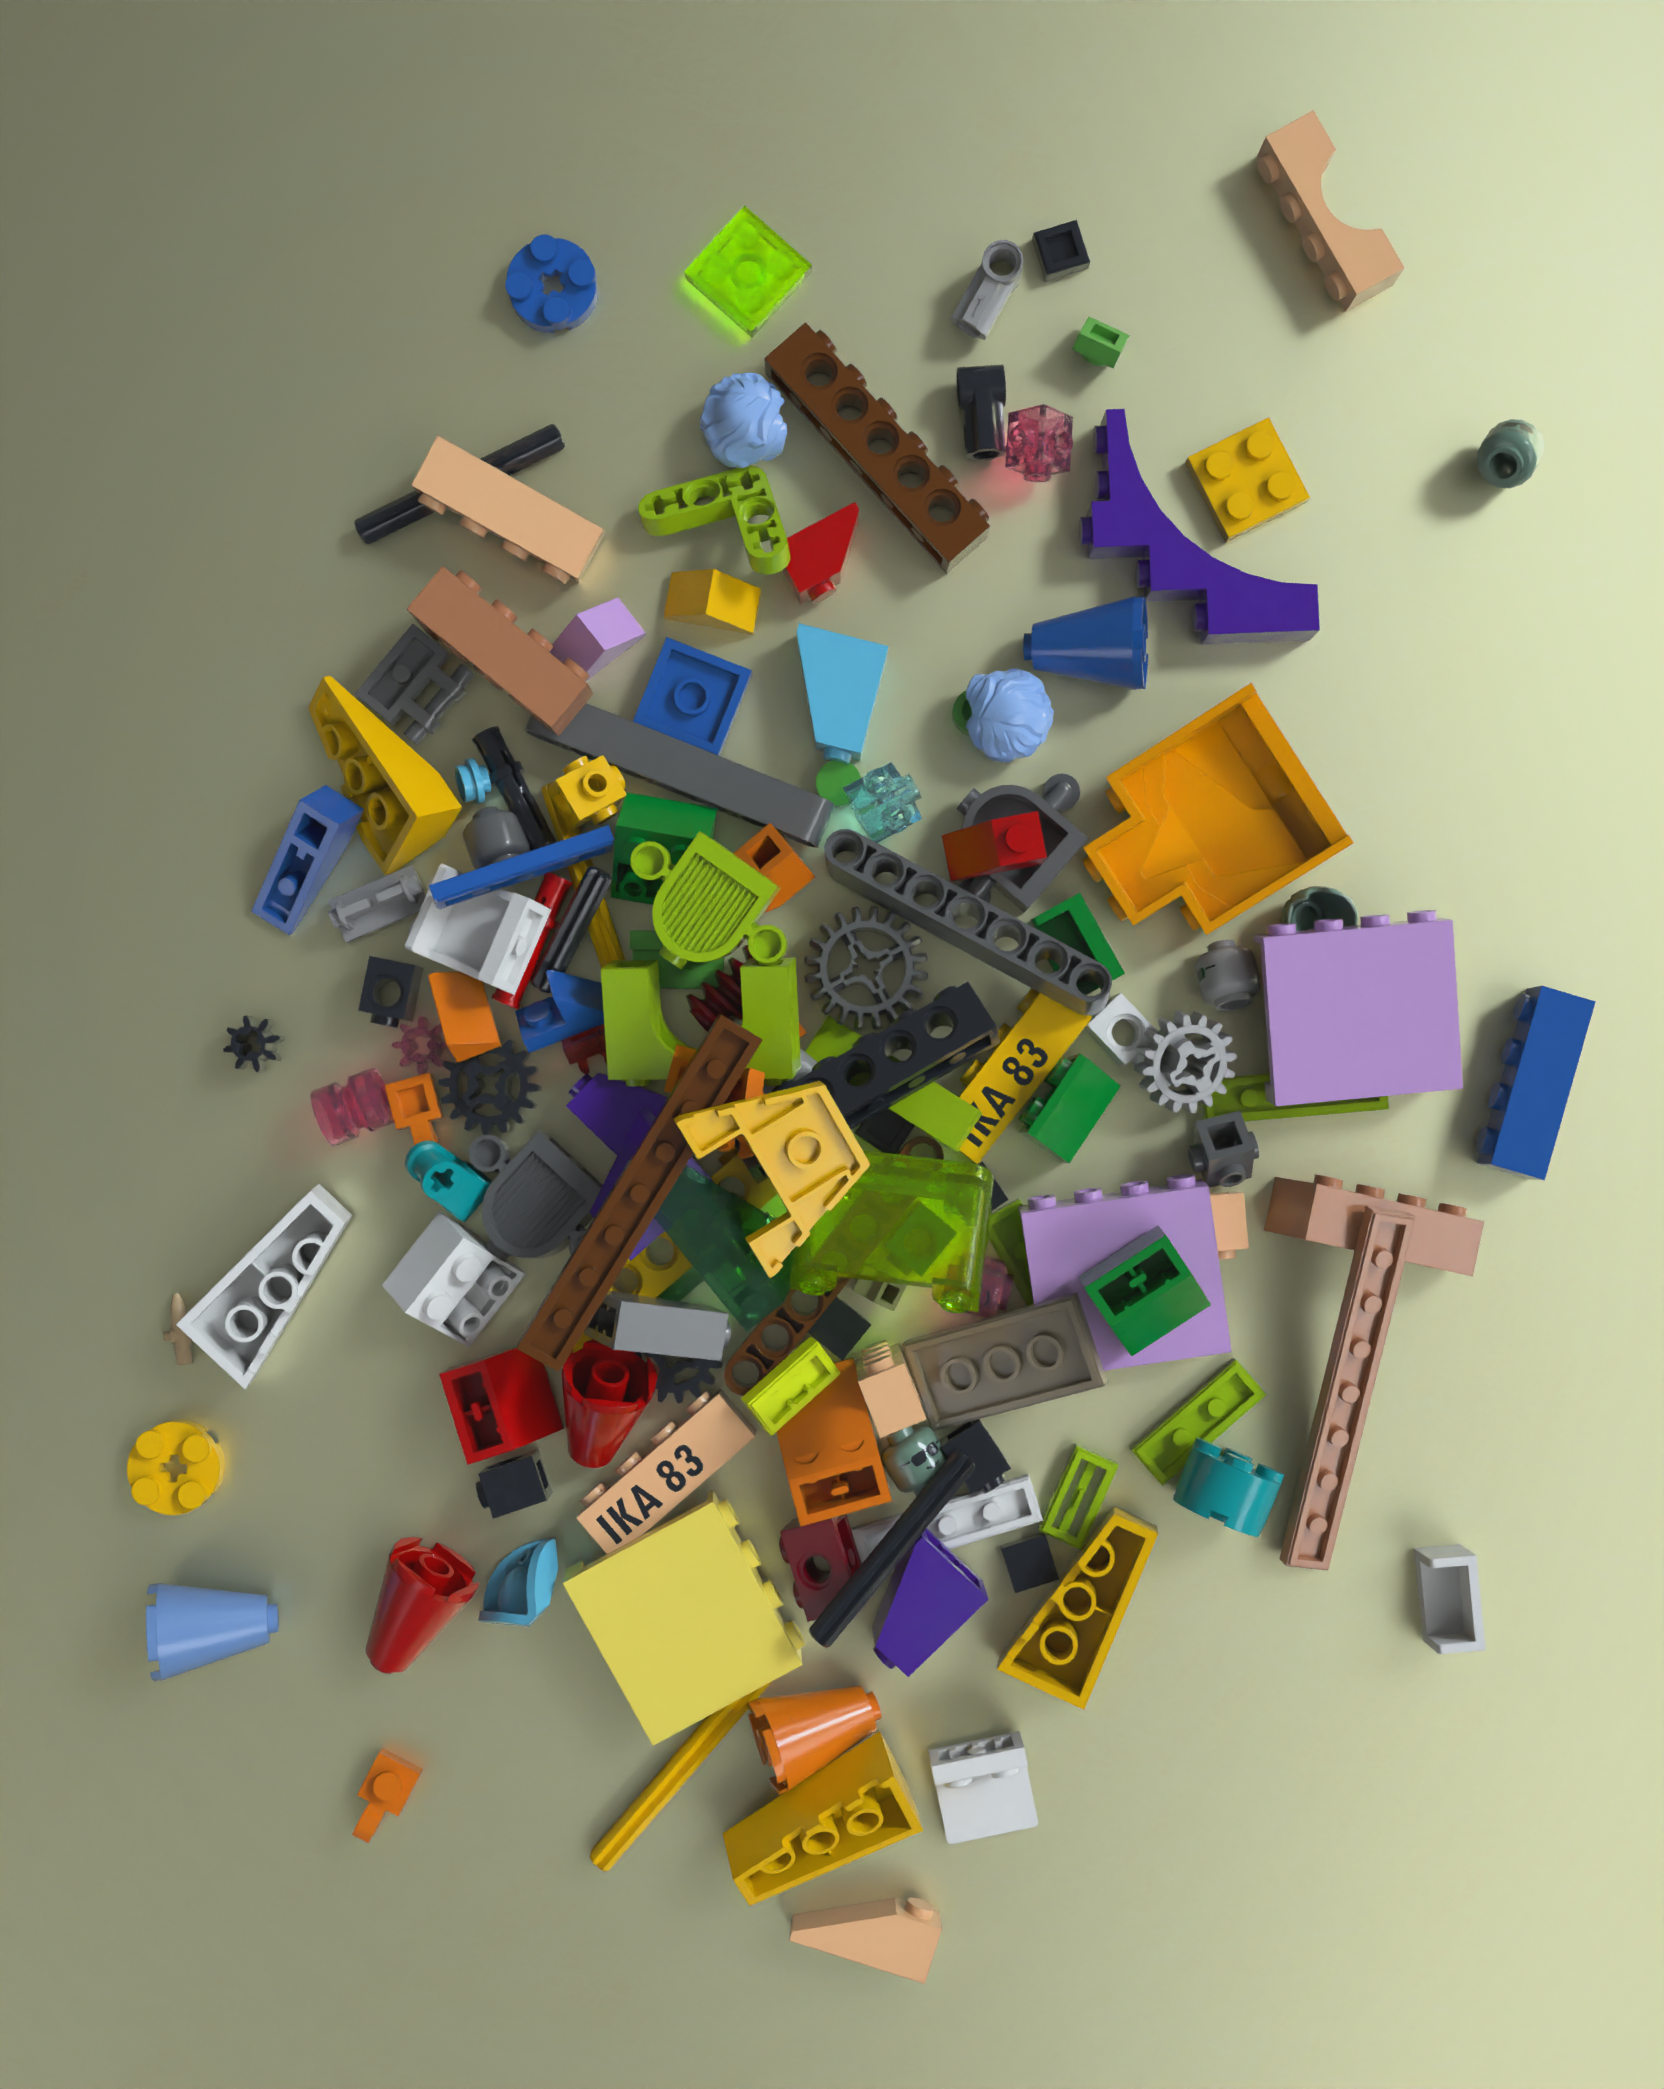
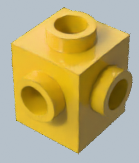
[547,755,627,831]

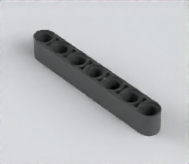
[524,703,835,848]
[824,829,1112,1016]

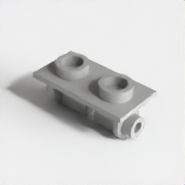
[328,865,426,943]

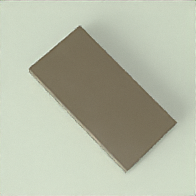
[902,1292,1108,1431]

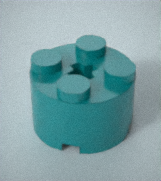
[1173,1437,1285,1537]

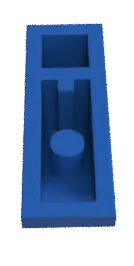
[251,785,364,936]

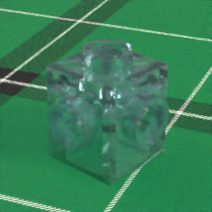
[843,762,922,843]

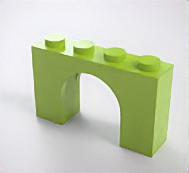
[601,958,801,1086]

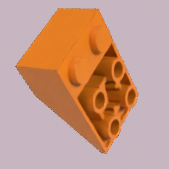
[776,1357,892,1527]

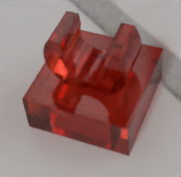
[561,1024,607,1074]

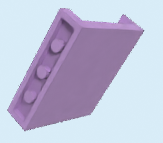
[1254,910,1463,1106]
[1018,1174,1232,1371]

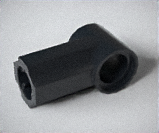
[956,364,1006,461]

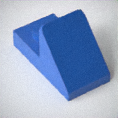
[515,970,604,1053]

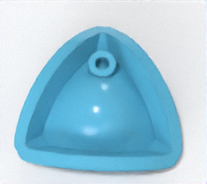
[478,1537,558,1627]

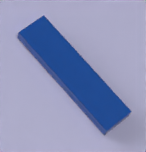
[429,825,614,909]

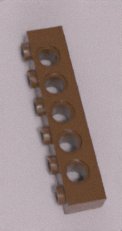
[764,322,990,574]

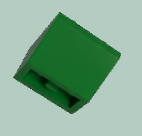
[611,792,717,905]
[1018,1053,1121,1164]
[1079,1225,1211,1356]

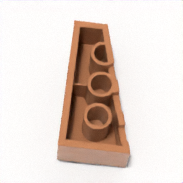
[407,566,594,737]
[1264,1174,1484,1276]

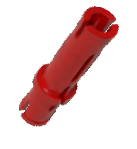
[491,873,573,1009]

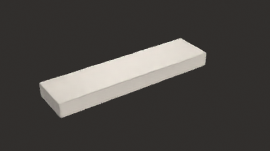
[852,1473,1043,1563]

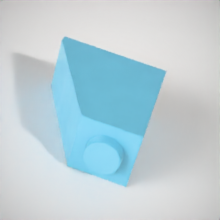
[797,623,889,764]

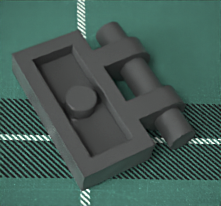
[355,623,475,746]

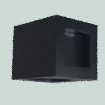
[358,956,424,1028]
[939,1419,1011,1494]
[476,1449,553,1519]

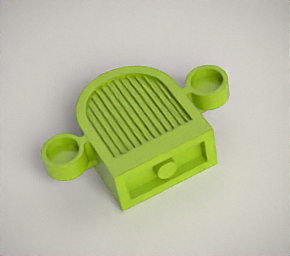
[630,831,788,969]

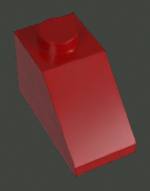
[782,502,859,604]
[941,811,1047,882]

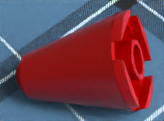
[561,1339,658,1468]
[365,1537,479,1674]

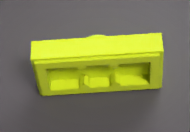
[740,1336,841,1436]

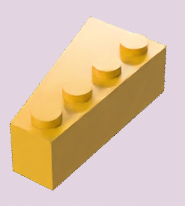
[997,1507,1158,1710]

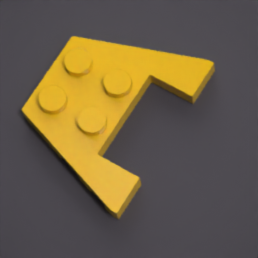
[673,1081,871,1278]

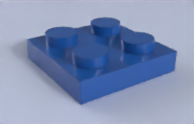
[633,637,752,756]

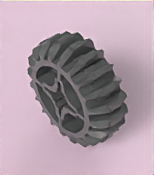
[804,906,928,1031]

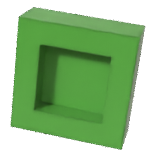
[1072,317,1130,369]

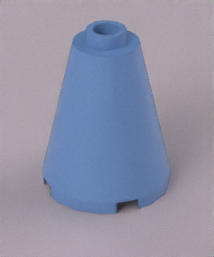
[146,1583,279,1681]

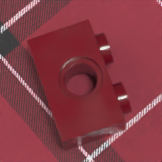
[779,1514,862,1622]

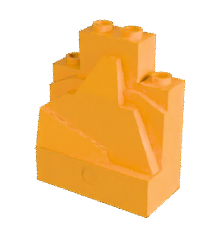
[1082,683,1354,935]

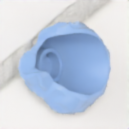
[700,373,787,468]
[966,668,1054,763]

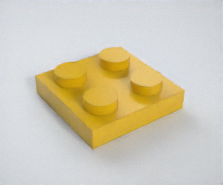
[1185,417,1310,543]

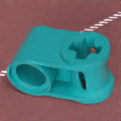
[405,1141,492,1222]

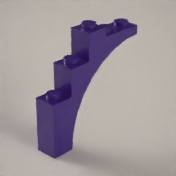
[1079,409,1320,645]

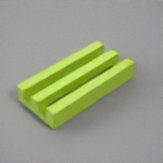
[1037,1444,1119,1550]

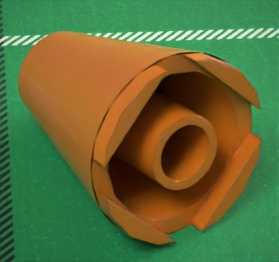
[747,1686,882,1795]

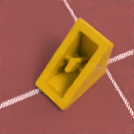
[663,569,761,635]

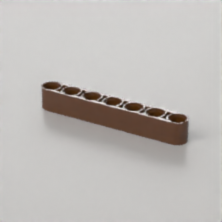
[724,1136,944,1396]

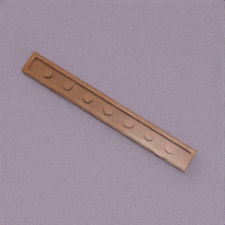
[1279,1206,1416,1571]

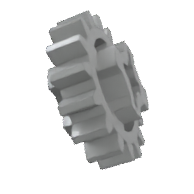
[1134,1011,1237,1113]

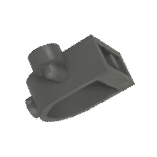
[957,774,1088,916]
[469,1131,603,1262]

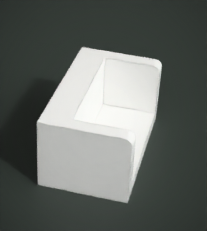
[1414,1544,1486,1654]

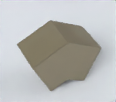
[852,1263,907,1311]

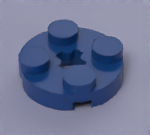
[505,235,598,333]

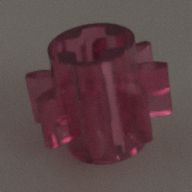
[392,1016,449,1074]

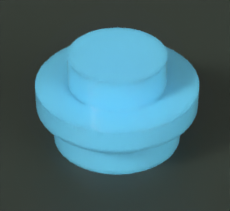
[455,758,491,804]

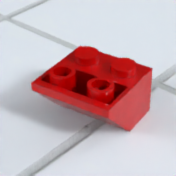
[439,1346,565,1465]

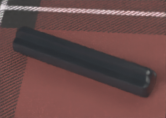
[531,867,612,993]

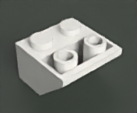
[382,1211,526,1347]

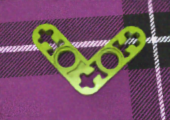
[638,465,790,575]

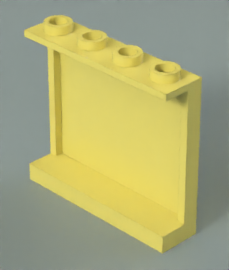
[562,1490,806,1746]

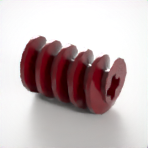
[686,945,753,1032]

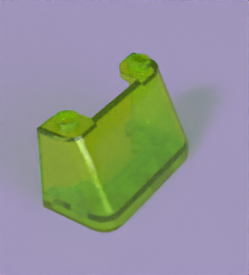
[790,1150,994,1313]

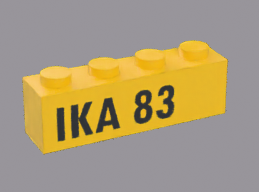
[958,988,1092,1164]

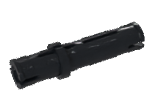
[472,726,557,851]

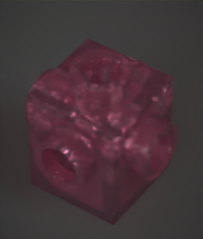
[1005,404,1073,482]

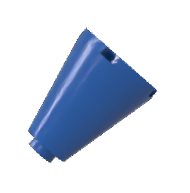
[1023,596,1148,690]

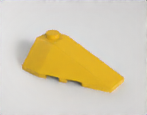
[308,676,462,875]

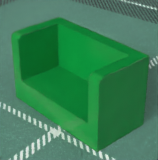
[1027,893,1125,995]

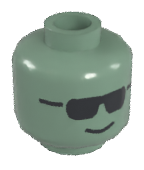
[1477,419,1544,488]
[881,1426,948,1497]

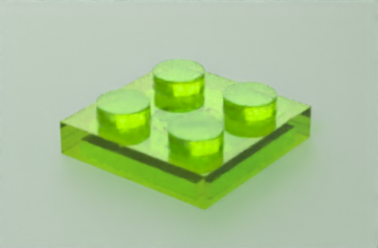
[684,206,813,338]

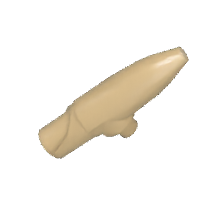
[163,1293,193,1365]

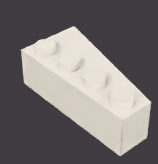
[176,1184,352,1389]

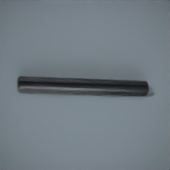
[354,424,565,544]
[809,1450,976,1648]

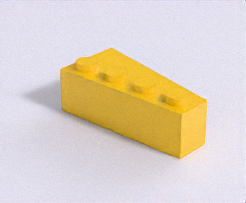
[722,1731,923,1906]

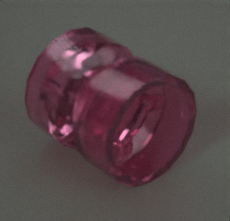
[310,1068,394,1147]

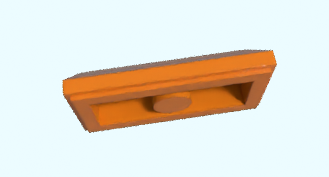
[428,972,501,1062]

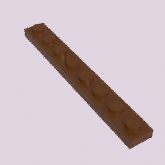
[517,1013,762,1372]

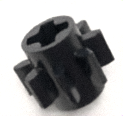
[223,1015,285,1073]

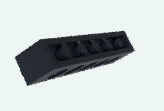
[734,982,1001,1184]

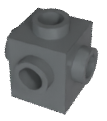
[1187,1111,1259,1188]

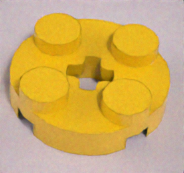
[127,1419,225,1515]

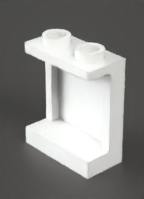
[405,864,551,995]

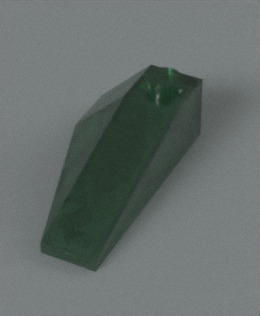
[654,1164,806,1332]

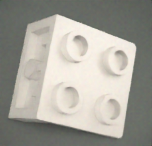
[928,1731,1038,1844]

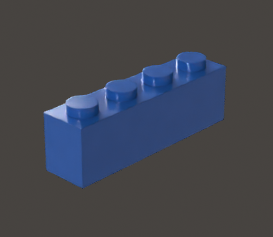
[1476,986,1596,1180]

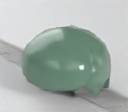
[1281,886,1358,931]

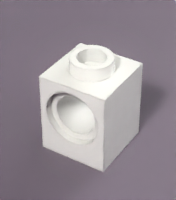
[1084,993,1158,1066]

